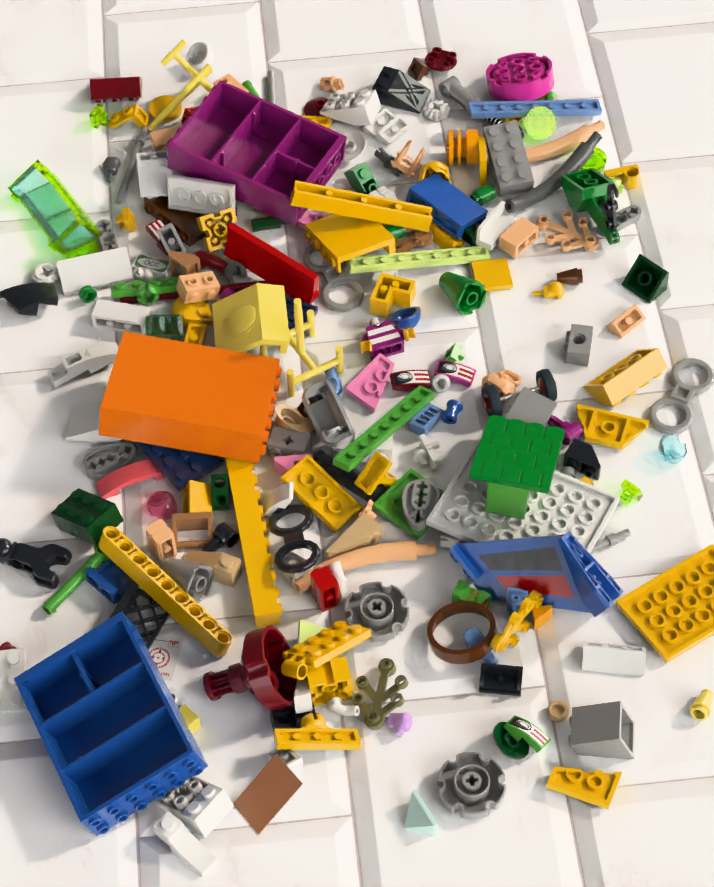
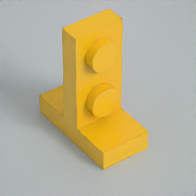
[354,451,398,495]

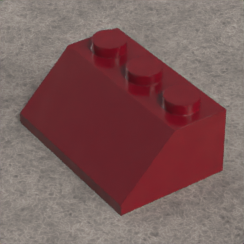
[90,76,143,103]

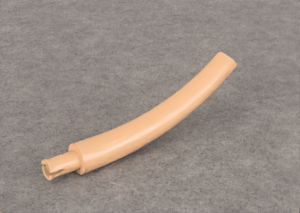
[488,120,605,166]
[292,540,436,594]

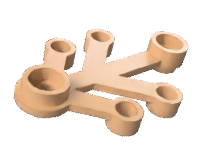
[536,210,599,251]

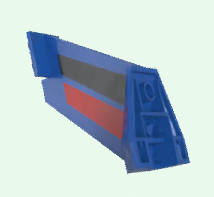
[448,532,624,617]

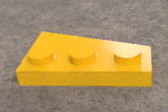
[546,767,622,810]

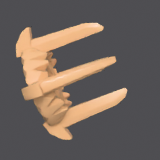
[390,140,425,177]

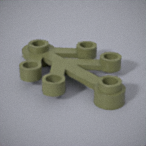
[351,658,409,730]

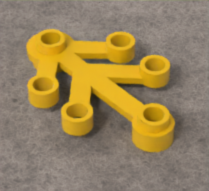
[490,590,544,653]

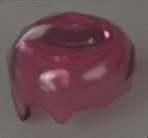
[146,491,178,521]

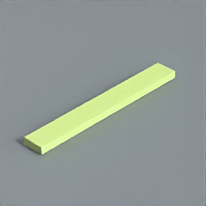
[347,246,491,274]

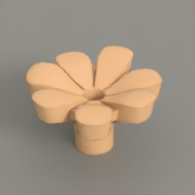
[356,499,377,520]

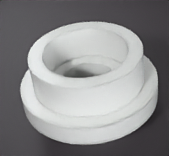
[432,374,451,393]

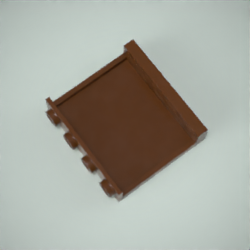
[144,196,238,247]

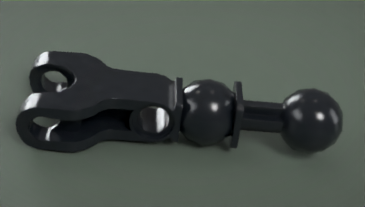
[0,538,72,589]

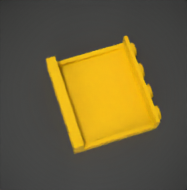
[304,214,396,273]

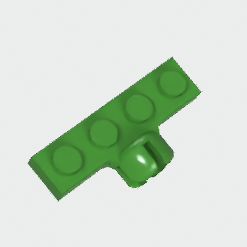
[111,276,179,306]

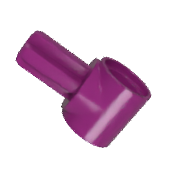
[547,415,583,445]

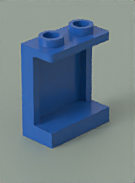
[85,559,136,605]

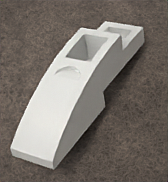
[47,342,119,388]

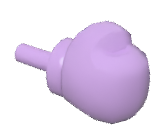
[385,712,412,735]

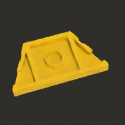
[576,404,649,450]

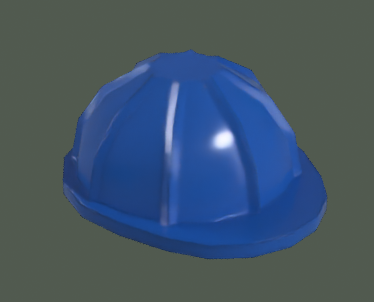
[388,306,421,329]

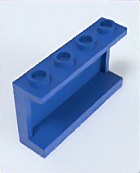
[405,173,488,240]

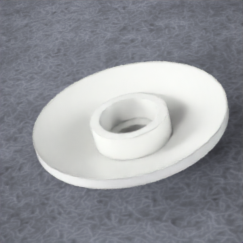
[342,131,366,161]

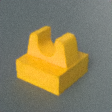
[115,207,137,232]

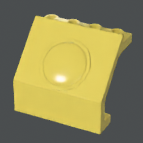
[212,283,290,354]

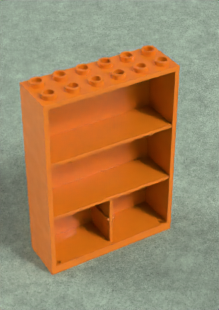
[99,331,282,463]

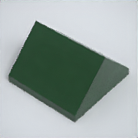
[621,254,669,304]

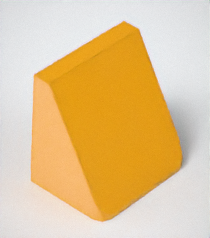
[531,605,553,630]

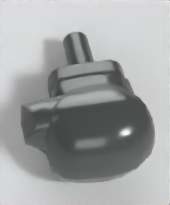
[102,157,121,183]

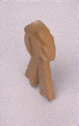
[395,229,434,253]

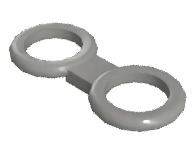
[302,244,364,312]
[648,358,714,434]

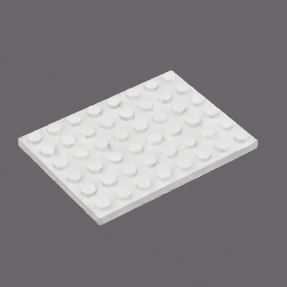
[426,439,620,553]

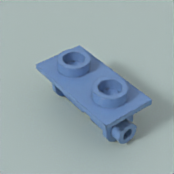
[506,587,528,618]

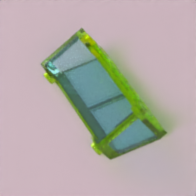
[8,159,103,255]

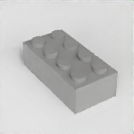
[483,120,534,197]

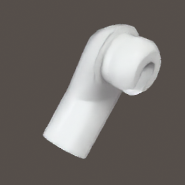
[133,267,154,281]
[329,697,360,716]

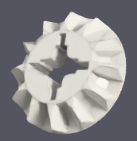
[423,99,450,120]
[31,262,60,283]

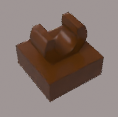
[407,57,430,81]

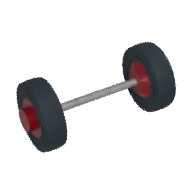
[481,369,557,416]

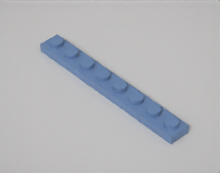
[468,99,602,119]

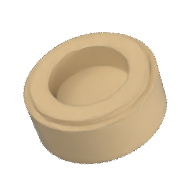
[547,701,569,723]

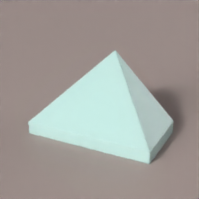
[404,789,438,836]

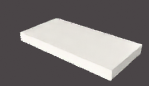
[167,174,236,216]
[56,246,134,295]

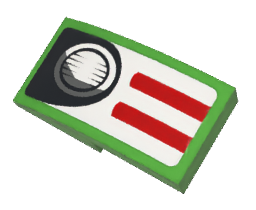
[503,715,551,753]

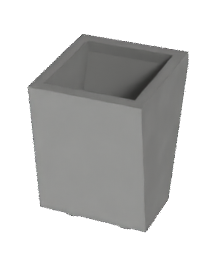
[568,701,635,759]

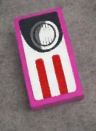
[433,360,476,388]

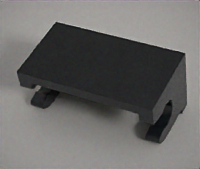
[479,663,523,696]

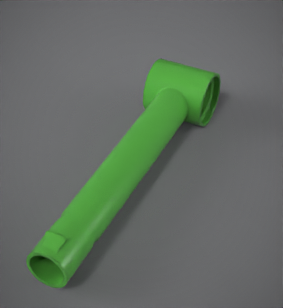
[42,545,110,615]

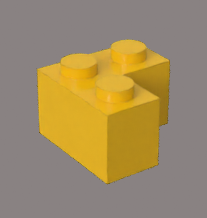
[370,273,416,317]

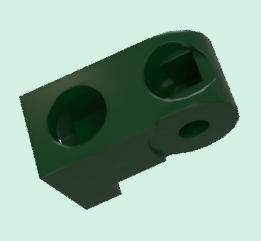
[210,473,230,511]

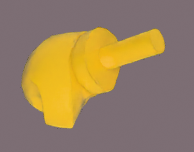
[532,281,564,299]

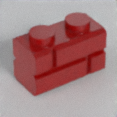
[310,566,339,612]

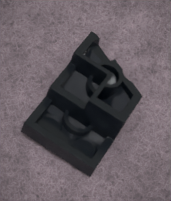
[0,282,59,316]

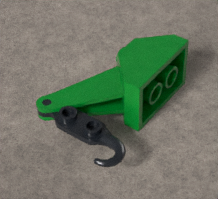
[561,168,620,245]

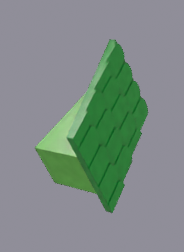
[469,415,565,520]

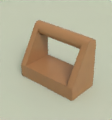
[168,251,201,277]
[172,512,213,549]

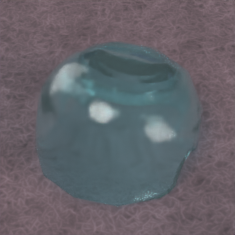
[658,434,687,464]

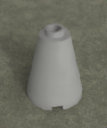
[159,557,215,603]

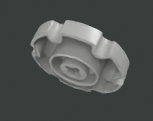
[344,581,410,642]
[437,752,506,819]

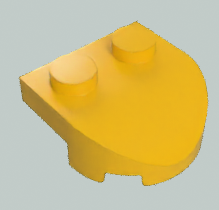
[171,296,213,329]

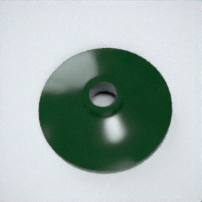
[493,722,529,760]

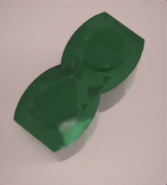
[146,314,184,341]

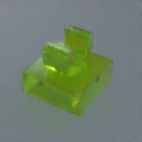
[89,104,110,129]
[620,479,643,505]

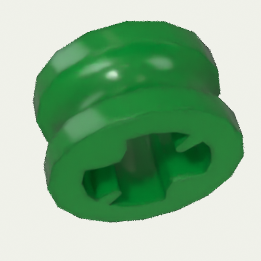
[78,285,97,303]

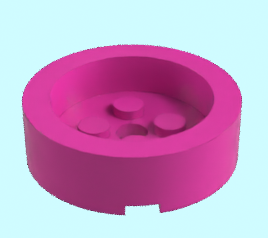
[486,52,554,101]

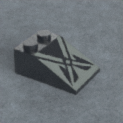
[372,66,431,114]

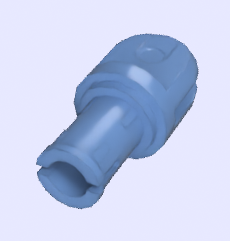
[324,367,342,398]
[463,627,499,664]

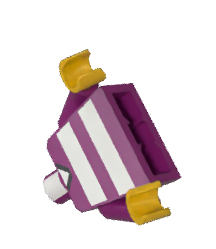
[359,318,416,361]

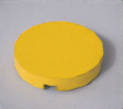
[149,95,182,122]

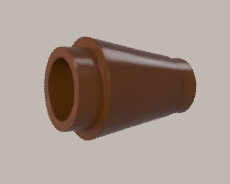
[557,268,583,285]

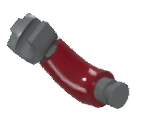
[192,250,248,284]

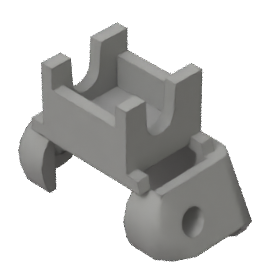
[302,378,355,444]

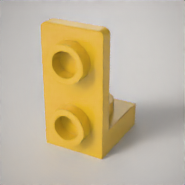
[109,103,149,129]

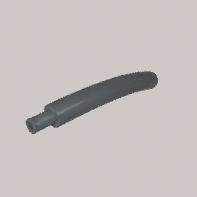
[505,131,603,213]

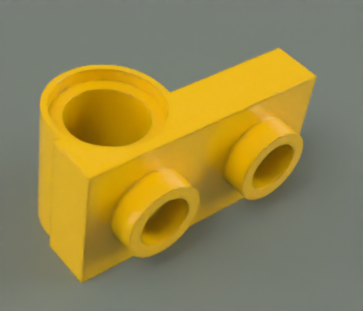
[604,164,639,189]

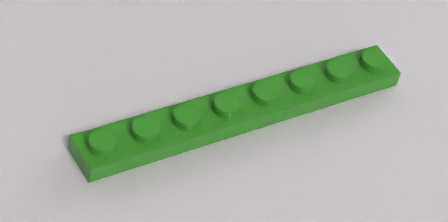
[333,385,435,472]

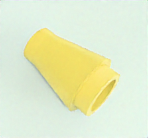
[690,689,713,721]

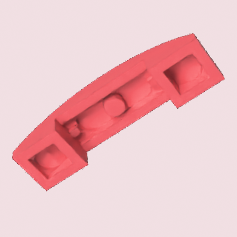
[95,459,166,499]

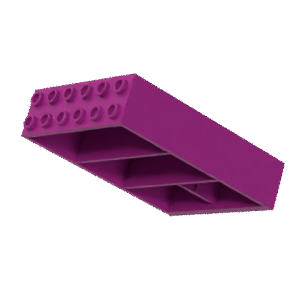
[166,80,347,227]

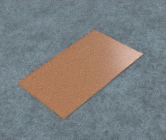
[233,754,303,834]

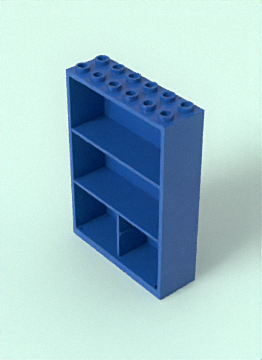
[14,611,209,836]

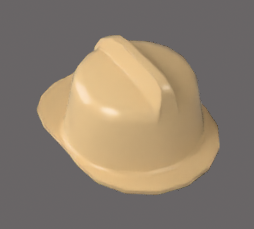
[275,404,314,433]

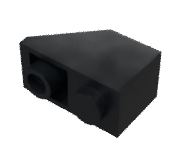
[563,438,601,481]

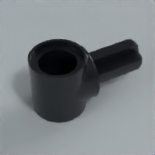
[202,522,240,552]

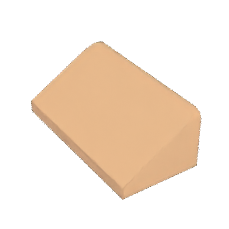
[605,304,646,339]

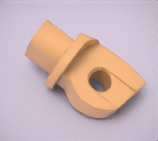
[320,76,345,92]

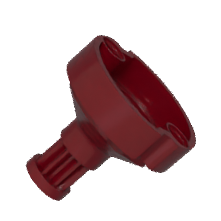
[203,625,297,711]

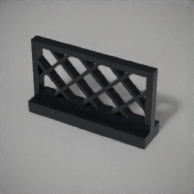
[109,581,170,650]

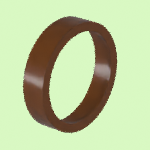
[427,601,498,664]

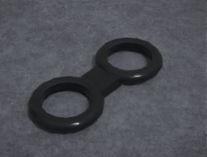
[268,504,321,574]

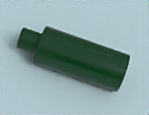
[251,216,287,232]

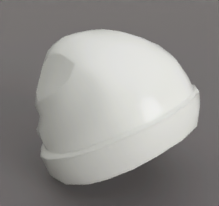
[186,42,214,70]

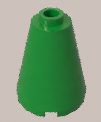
[439,272,487,315]

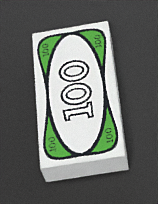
[132,253,170,278]

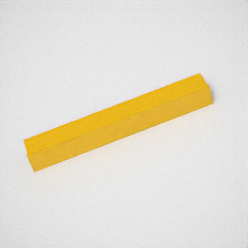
[290,180,433,232]

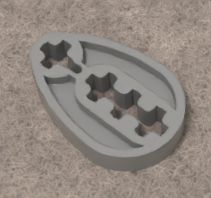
[83,443,137,482]
[402,479,440,531]

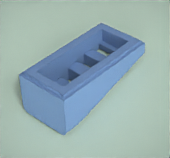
[409,403,445,437]

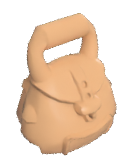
[481,369,522,404]

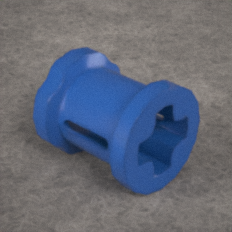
[441,399,463,425]

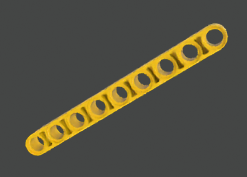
[98,526,233,657]

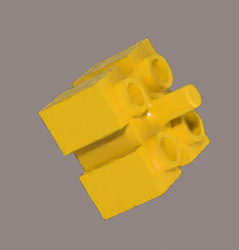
[196,208,237,252]
[306,657,352,706]

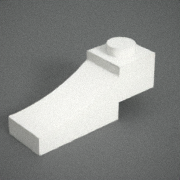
[153,811,218,877]

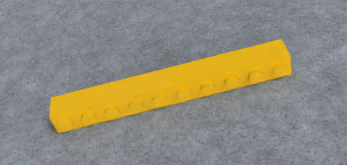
[225,457,283,627]

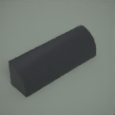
[313,449,386,502]

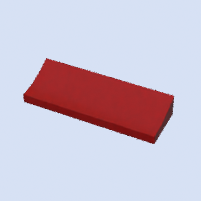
[223,222,320,304]

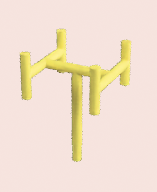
[147,39,213,132]
[260,298,344,397]

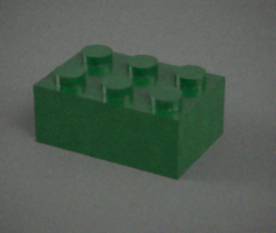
[51,488,124,546]

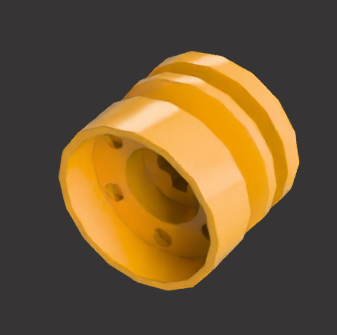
[446,129,479,166]

